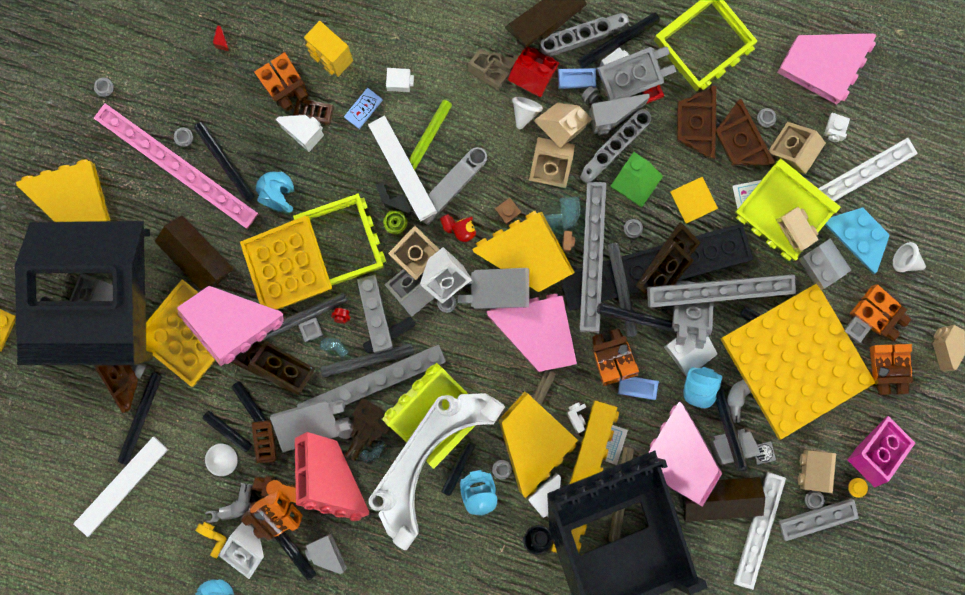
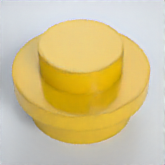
[848,478,868,498]

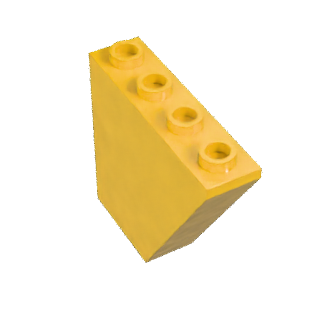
[16,160,110,222]
[472,211,575,292]
[499,391,578,498]

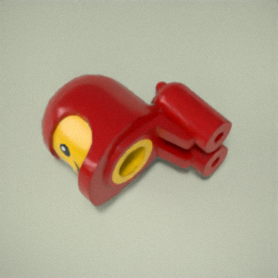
[440,214,476,242]

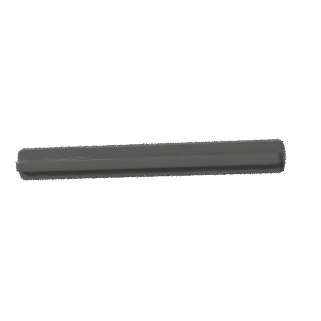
[608,243,637,337]
[262,292,347,341]
[320,344,414,377]

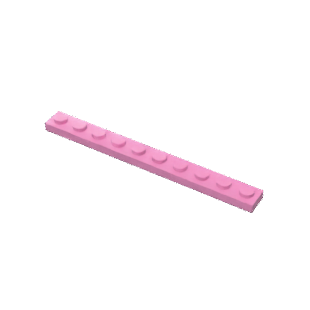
[94,103,259,229]

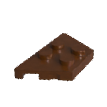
[677,86,716,159]
[716,99,775,165]
[94,365,138,413]

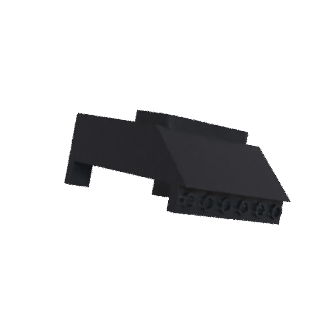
[15,221,153,365]
[547,450,708,595]

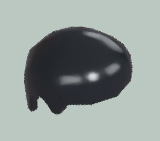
[523,525,553,555]

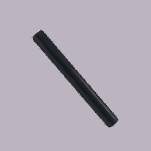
[578,12,660,68]
[194,121,255,202]
[597,303,677,333]
[118,373,162,465]
[716,385,747,472]

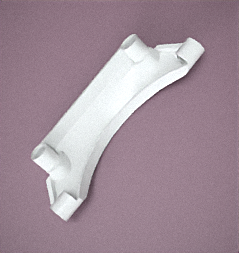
[369,393,505,550]

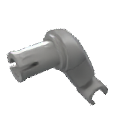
[727,379,751,423]
[205,483,253,523]

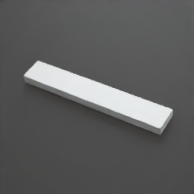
[368,115,437,222]
[818,138,918,201]
[74,437,169,537]
[734,472,786,590]

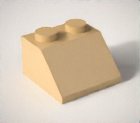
[534,103,592,148]
[769,122,826,174]
[529,137,575,188]
[776,207,818,252]
[388,226,440,280]
[933,325,965,372]
[798,450,836,493]

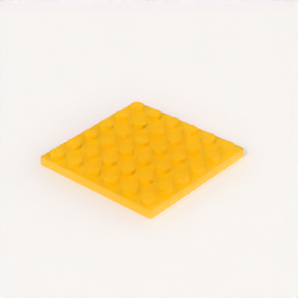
[720,284,875,440]

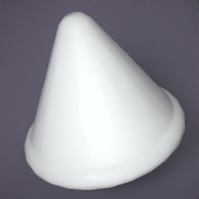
[512,97,543,129]
[893,242,926,272]
[205,444,238,476]

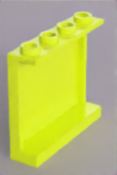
[735,159,841,261]
[382,363,476,469]

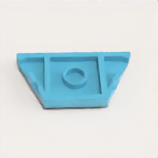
[825,208,889,274]

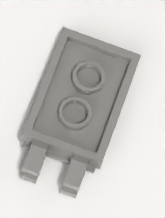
[597,47,676,101]
[458,268,529,309]
[672,280,714,349]
[270,399,351,452]

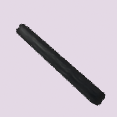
[239,484,316,581]

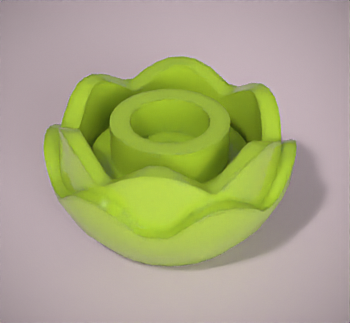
[383,211,407,234]

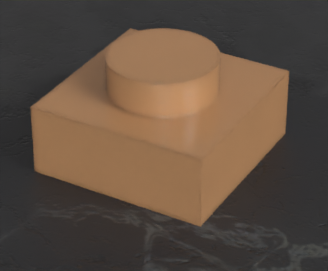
[495,198,522,225]
[562,231,575,252]

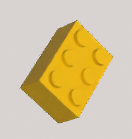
[304,20,353,77]

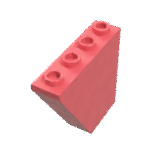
[295,432,369,521]

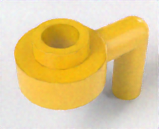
[195,521,227,559]

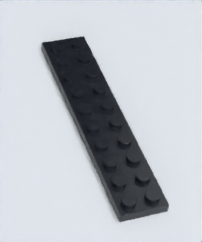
[560,223,753,311]

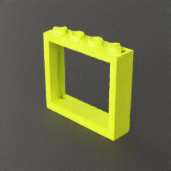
[654,0,757,92]
[293,193,386,286]

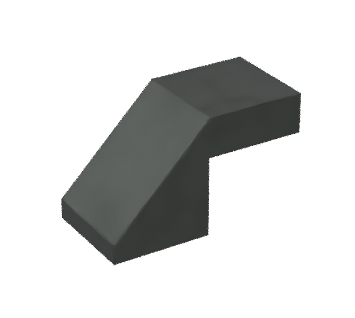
[376,182,412,215]

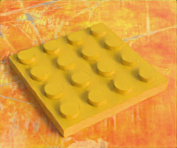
[240,216,332,310]
[146,279,215,387]

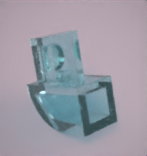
[544,196,580,231]

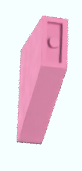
[777,34,876,105]
[177,286,283,366]
[487,294,577,372]
[649,402,722,507]

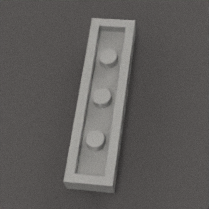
[357,275,393,353]
[778,498,859,541]

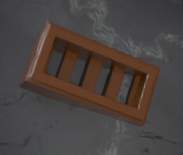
[293,99,334,126]
[252,420,277,464]

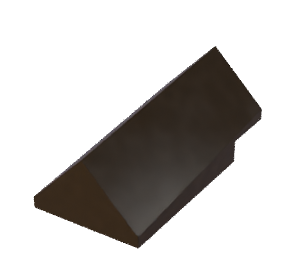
[505,0,587,47]
[155,216,234,291]
[634,222,701,298]
[230,341,315,395]
[682,477,765,522]

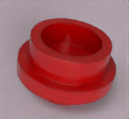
[331,308,350,324]

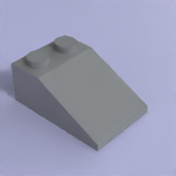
[589,94,649,136]

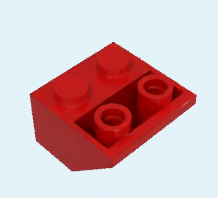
[507,47,560,97]

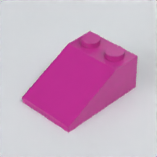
[848,416,915,487]

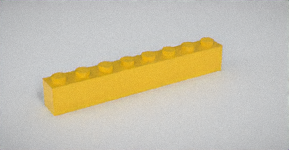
[551,401,619,553]

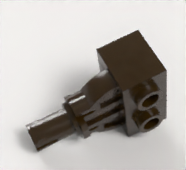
[345,398,391,461]

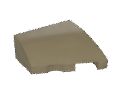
[467,50,518,90]

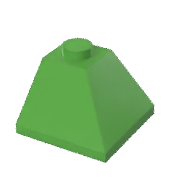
[610,152,663,208]

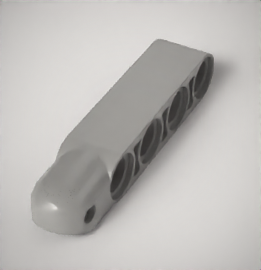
[540,13,630,57]
[580,109,651,183]
[413,147,487,225]

